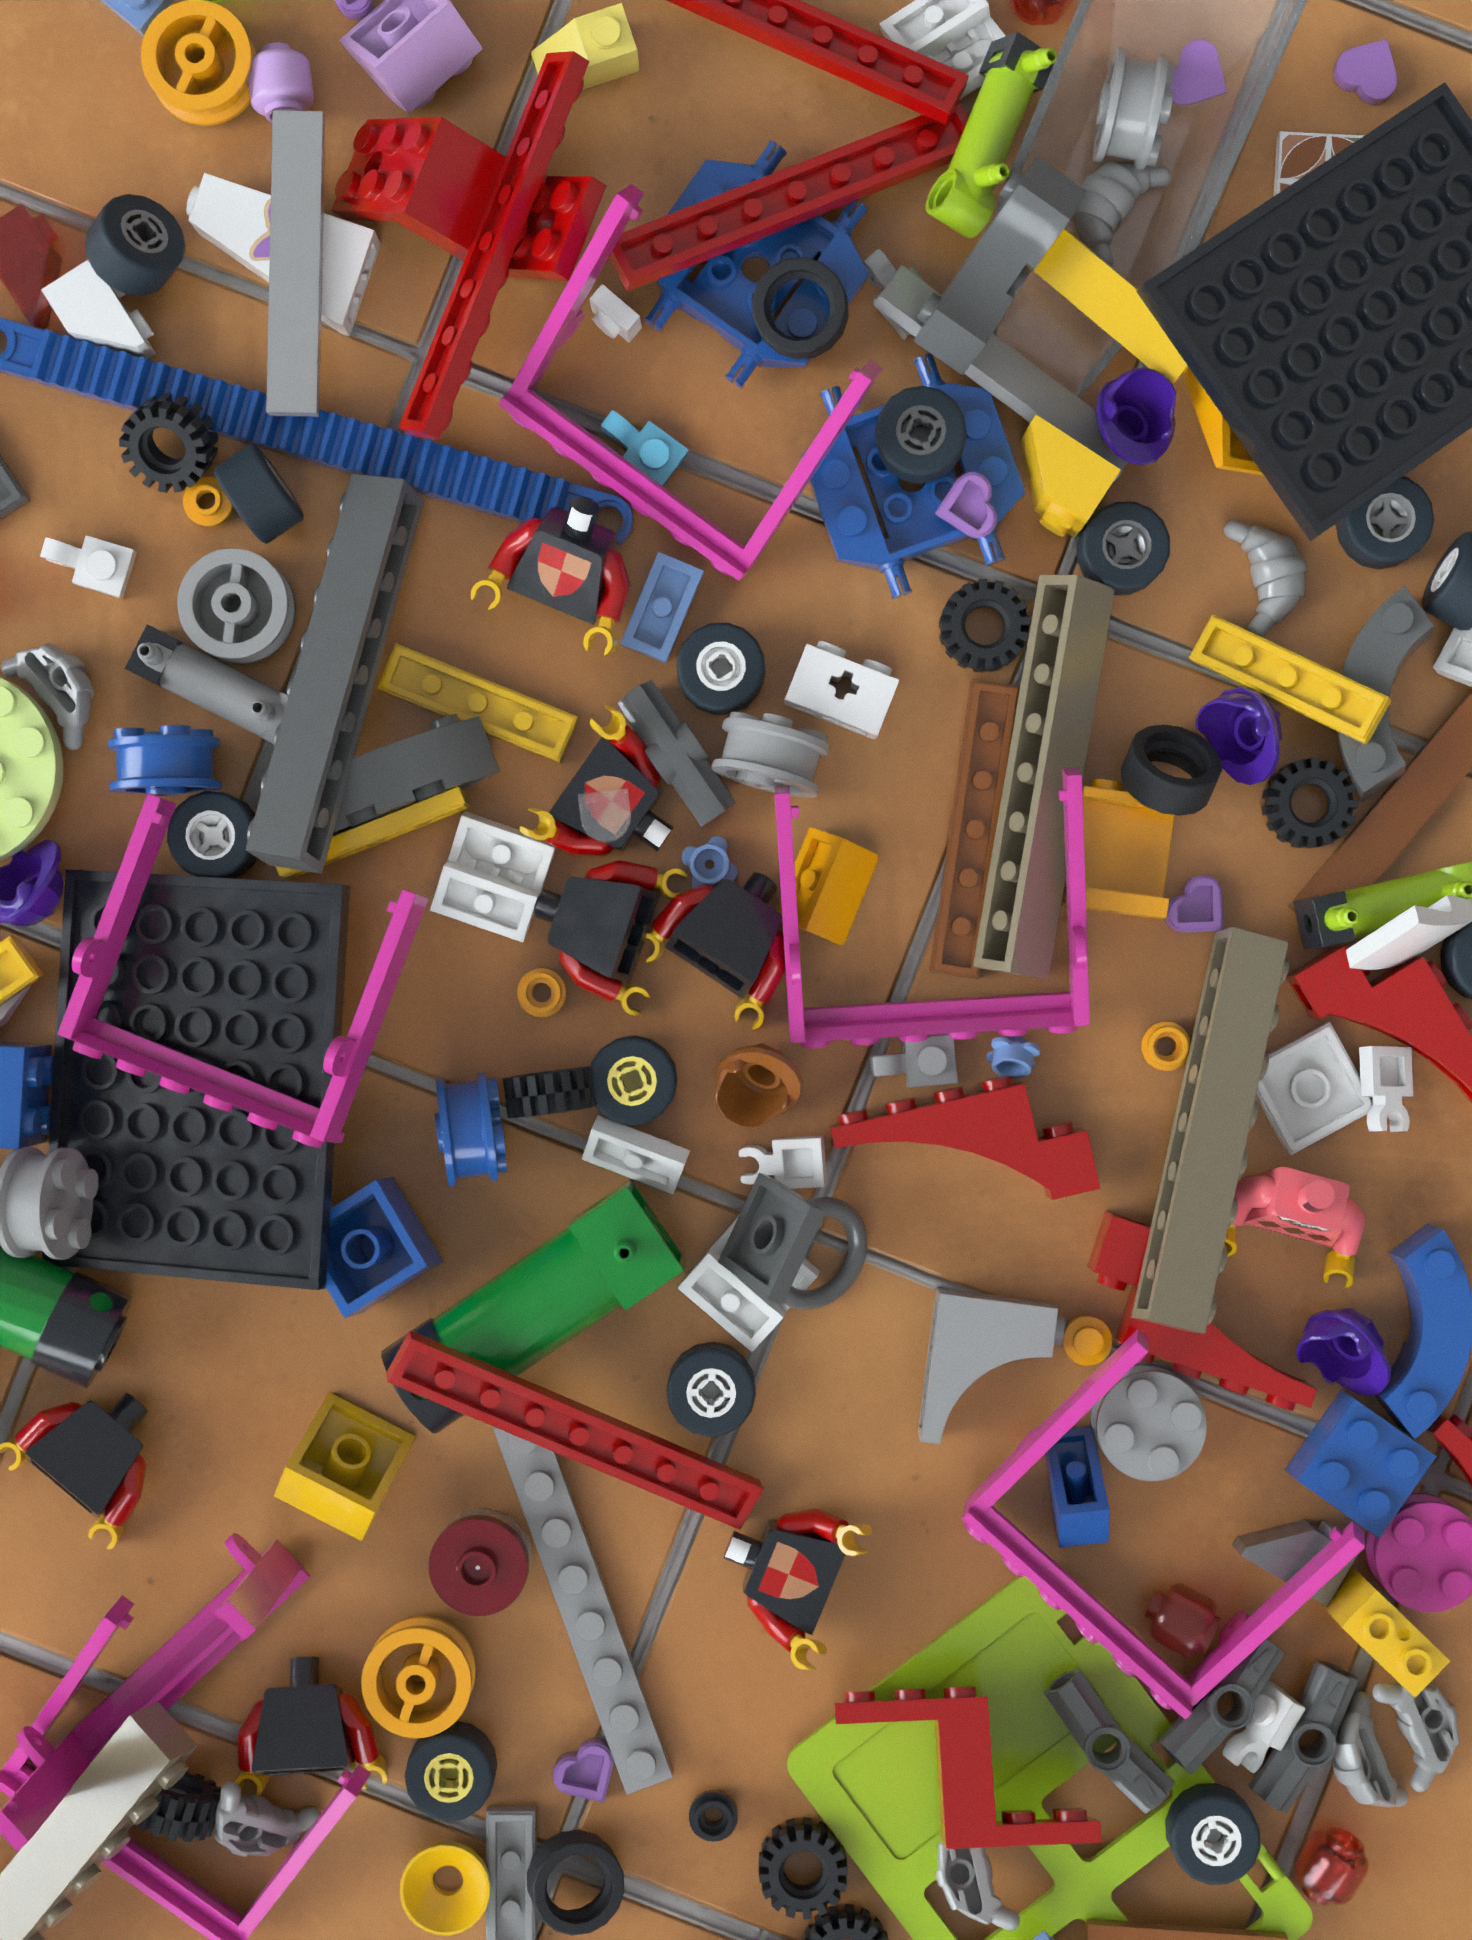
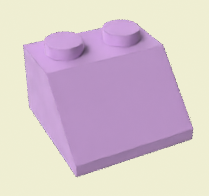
[339,0,483,114]

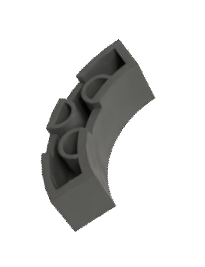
[913,156,1086,375]
[1337,586,1434,802]
[332,714,500,837]

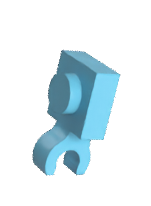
[600,410,689,487]

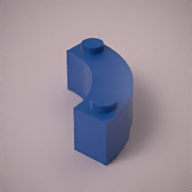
[1374,1223,1472,1439]

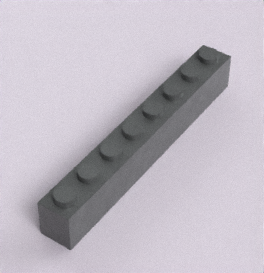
[245,474,425,874]

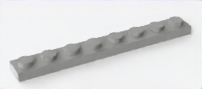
[492,1426,673,1795]

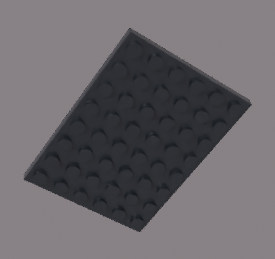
[1136,82,1472,541]
[42,869,350,1290]

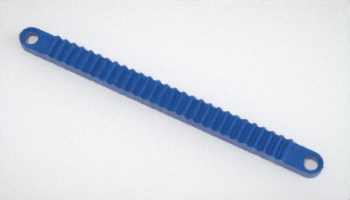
[0,318,634,546]

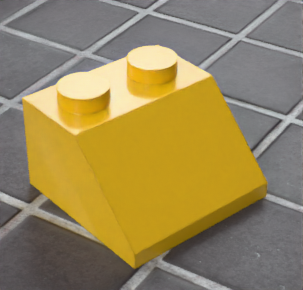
[1019,414,1121,538]
[274,1392,416,1541]

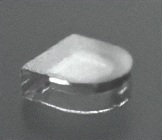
[578,789,631,842]

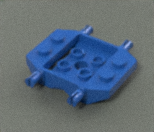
[644,140,868,389]
[801,353,1025,599]

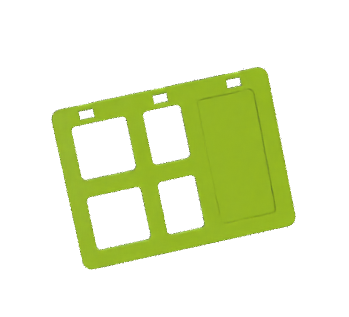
[787,1575,1313,1940]

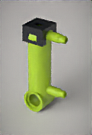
[926,32,1057,238]
[1293,861,1472,950]

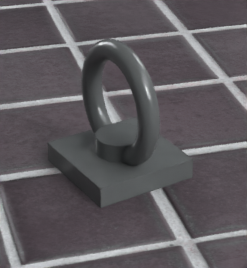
[718,1173,867,1310]

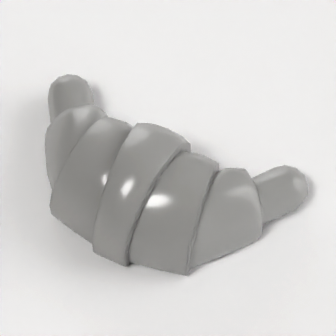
[1072,161,1172,266]
[1223,520,1307,637]
[1,643,95,750]
[1372,1682,1461,1792]
[1332,1692,1409,1808]
[214,1781,320,1857]
[935,1809,1020,1931]

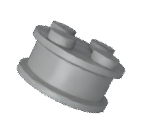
[1093,47,1175,170]
[177,548,296,664]
[711,712,830,798]
[0,1146,98,1260]
[1090,1364,1207,1481]

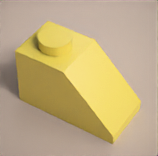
[531,3,640,90]

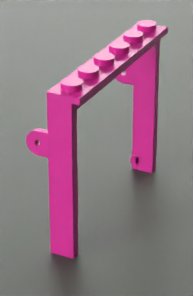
[498,184,883,581]
[774,767,1090,1048]
[57,793,429,1148]
[962,1329,1366,1719]
[0,1533,311,1852]
[0,1595,371,1940]

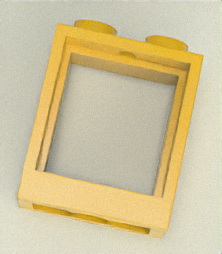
[1319,1566,1450,1698]

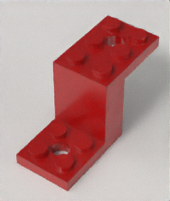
[331,117,607,281]
[835,1687,1102,1849]

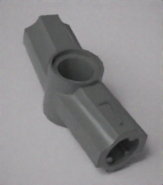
[617,680,736,826]
[1157,1639,1284,1774]
[1248,1659,1358,1814]
[1044,1667,1175,1814]

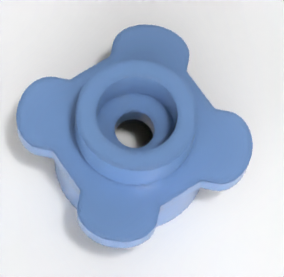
[681,836,738,888]
[986,1036,1040,1079]

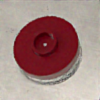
[429,1508,533,1616]

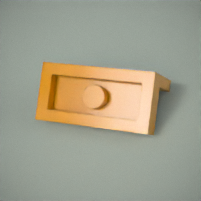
[776,827,879,945]

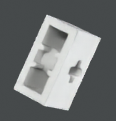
[784,641,899,740]

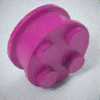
[1364,1493,1472,1612]

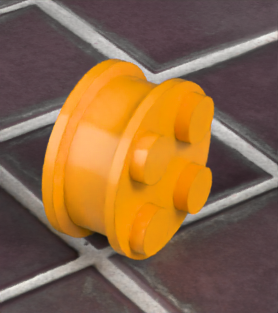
[141,0,257,126]
[361,1616,476,1738]

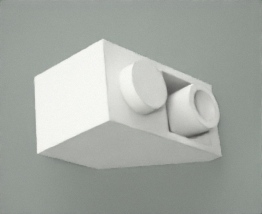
[41,260,156,359]

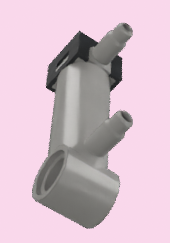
[125,624,288,744]

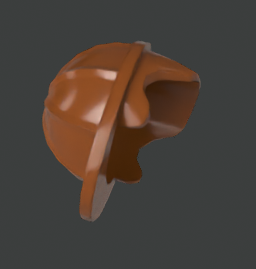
[715,1043,803,1129]

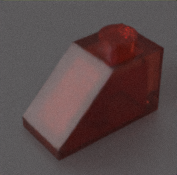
[0,204,62,330]

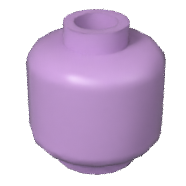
[248,42,314,123]

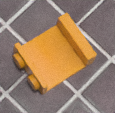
[1061,779,1175,919]

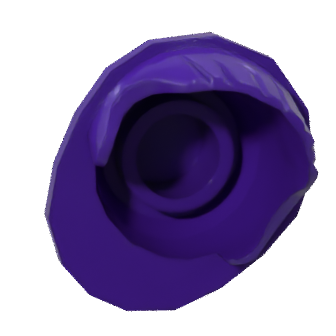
[1095,368,1177,465]
[1195,687,1282,785]
[0,839,64,927]
[1296,1307,1391,1396]

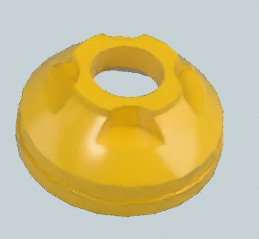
[400,1841,491,1936]

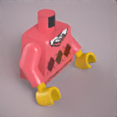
[1224,1167,1366,1288]

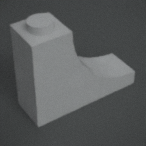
[917,1287,1065,1444]

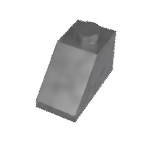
[1232,1519,1358,1607]

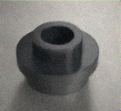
[689,1790,738,1842]

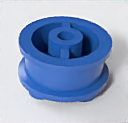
[108,725,222,796]
[435,1072,507,1187]

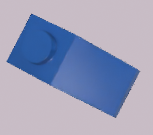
[1045,1426,1110,1548]

